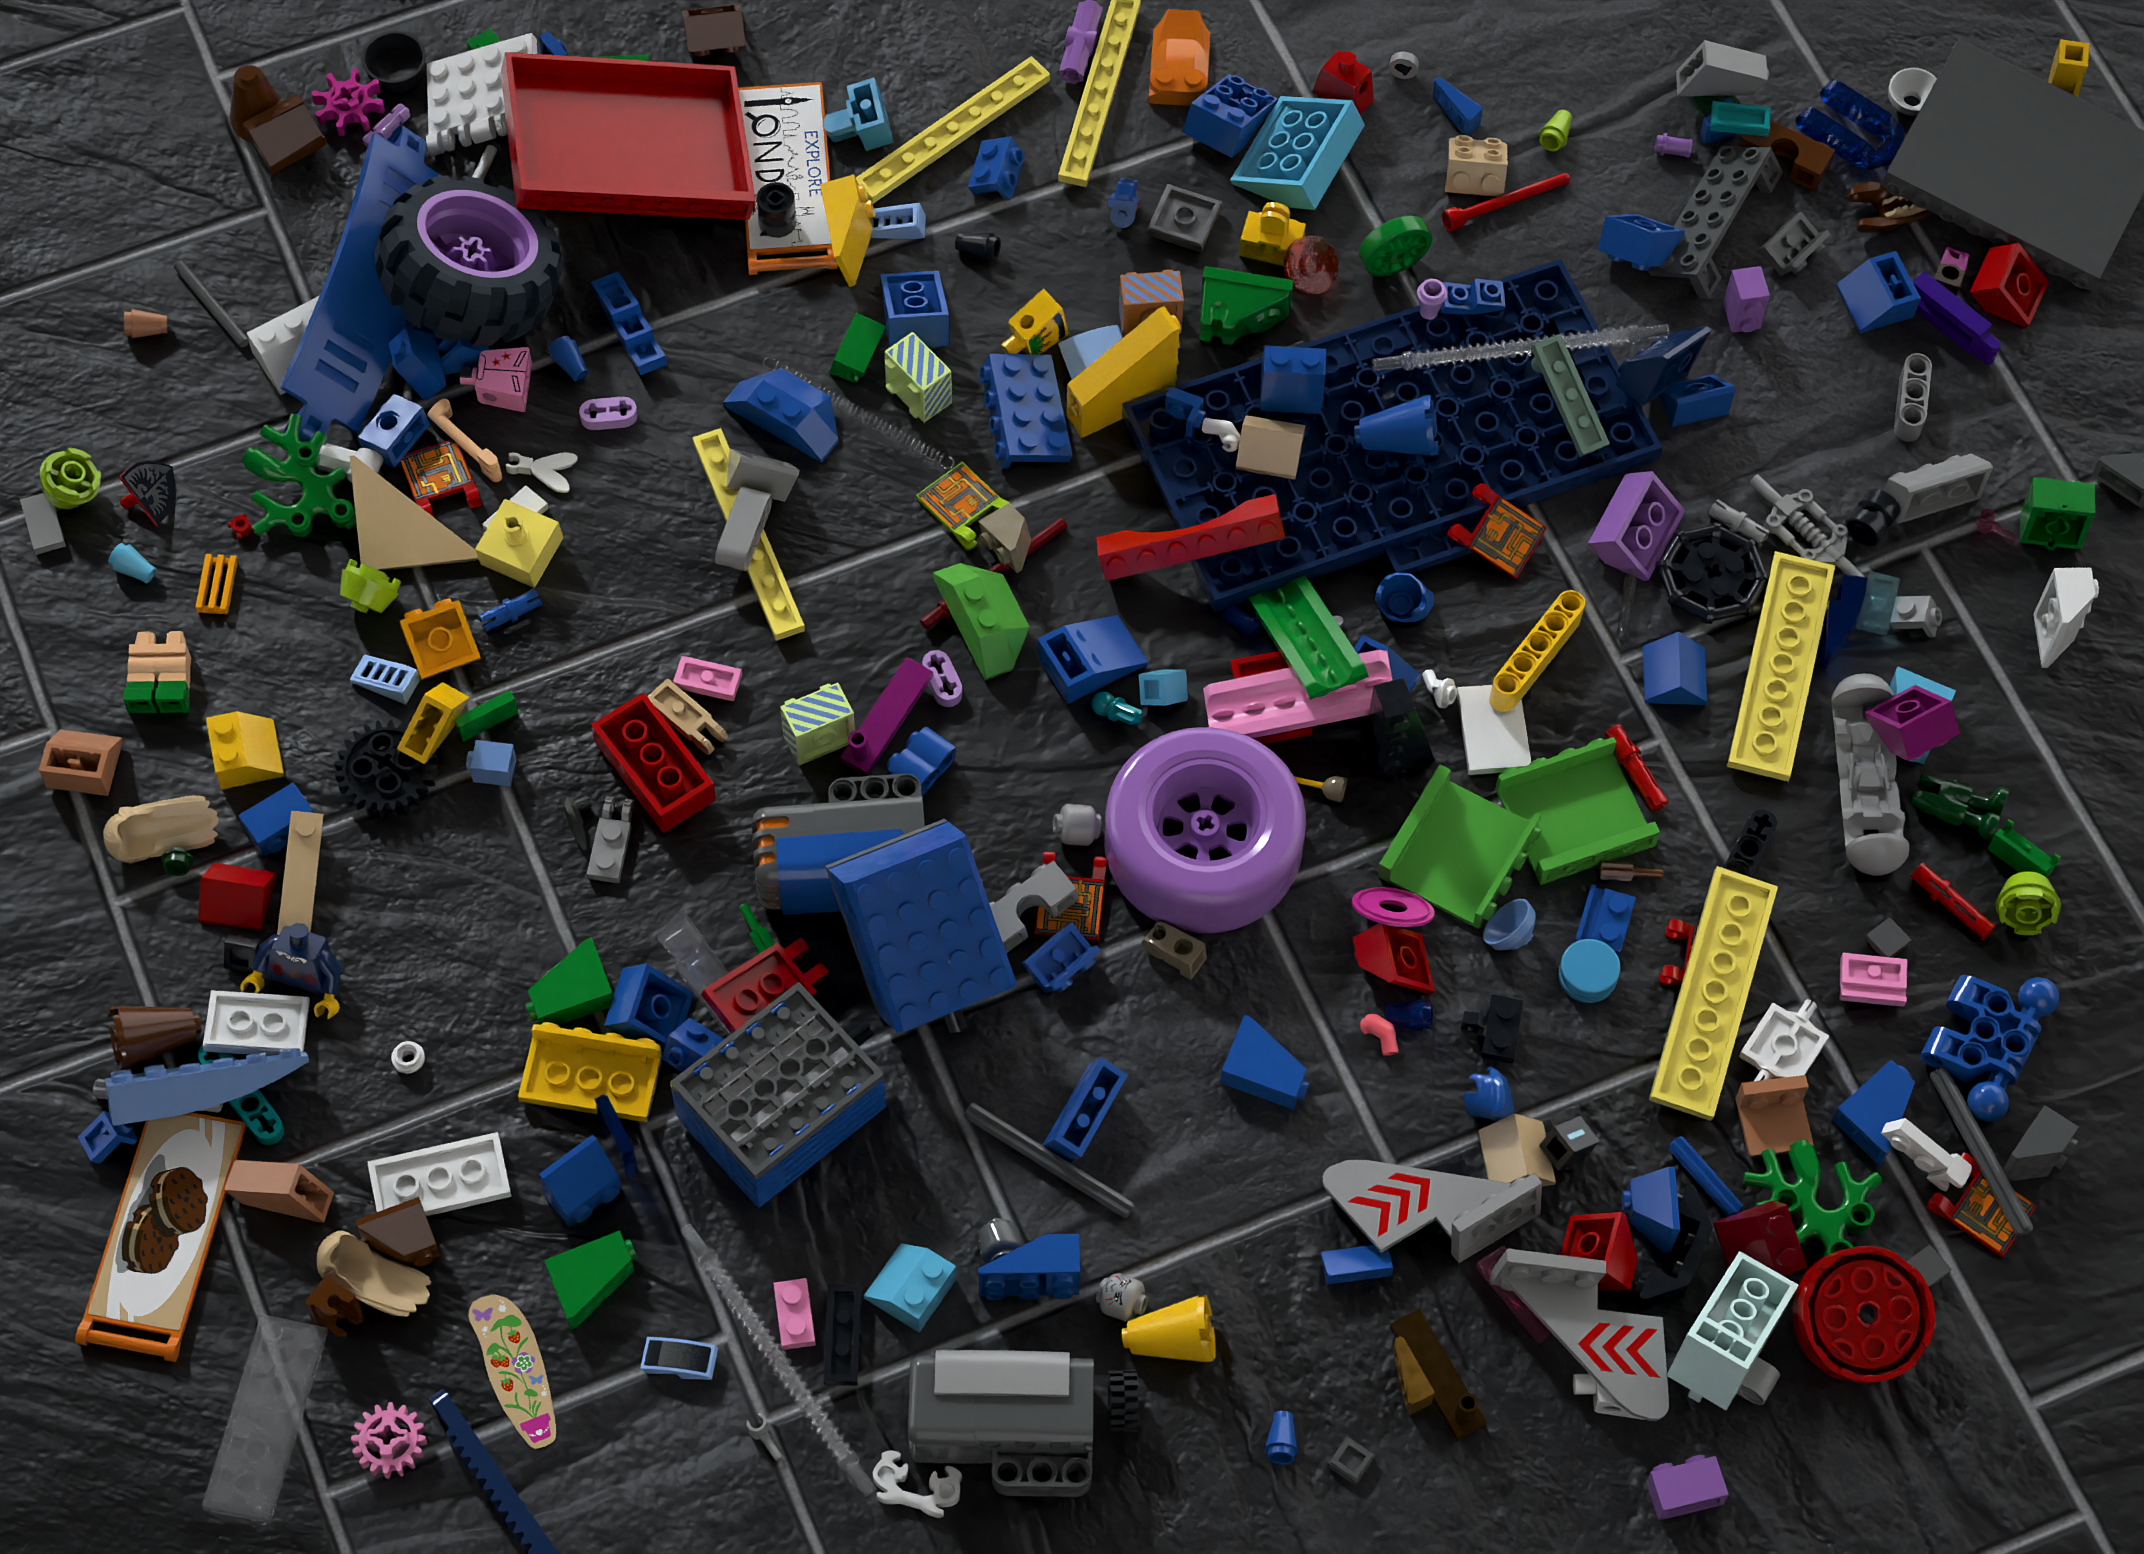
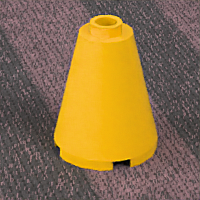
[1122,1295,1216,1362]

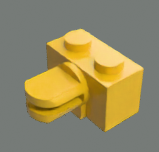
[1239,202,1306,269]

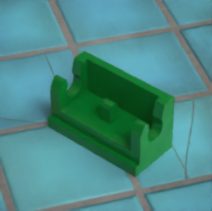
[829,313,886,383]
[1988,819,2061,878]

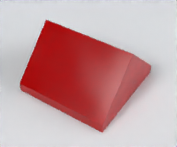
[198,863,277,932]

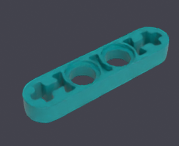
[198,1045,284,1145]

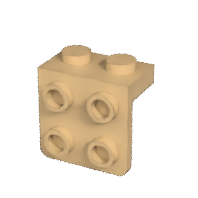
[1445,135,1508,197]

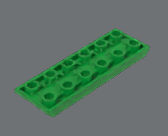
[1248,575,1369,700]

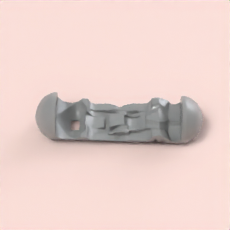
[1831,673,1909,876]

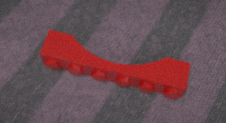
[1096,494,1285,581]

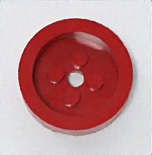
[1792,1246,1935,1384]

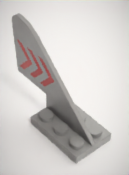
[1323,1160,1542,1263]
[1490,1249,1669,1421]

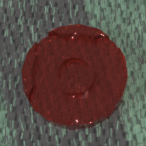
[1284,235,1339,295]

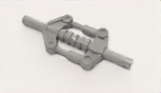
[1750,474,1865,585]

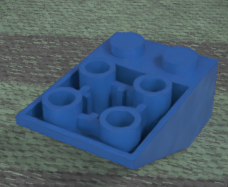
[1182,74,1278,158]
[1037,615,1149,704]
[978,1234,1080,1300]

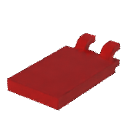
[700,937,829,1034]

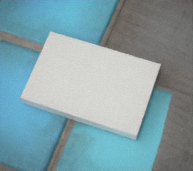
[1457,685,1531,775]
[203,990,310,1056]

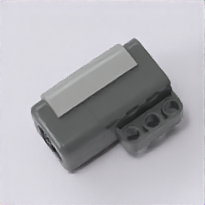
[908,1350,1094,1497]

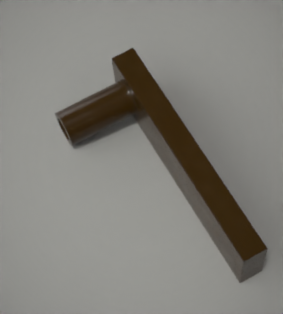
[1389,1308,1487,1442]

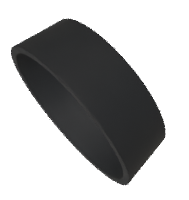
[362,31,426,92]

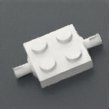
[1739,999,1829,1081]

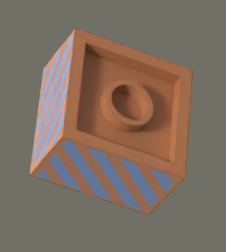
[1119,270,1184,337]

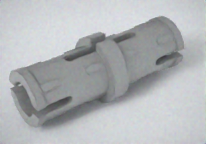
[1708,499,1770,547]

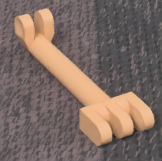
[427,399,502,482]

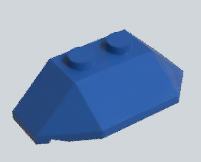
[723,368,839,463]

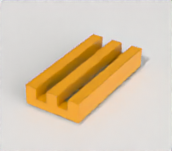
[195,554,238,614]

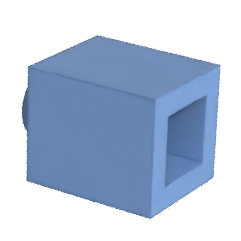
[466,740,516,786]

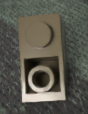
[979,503,1031,573]

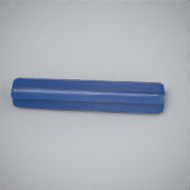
[1669,1136,1744,1217]

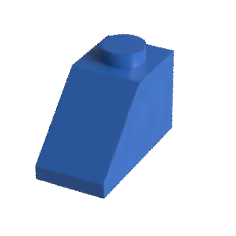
[388,327,446,401]

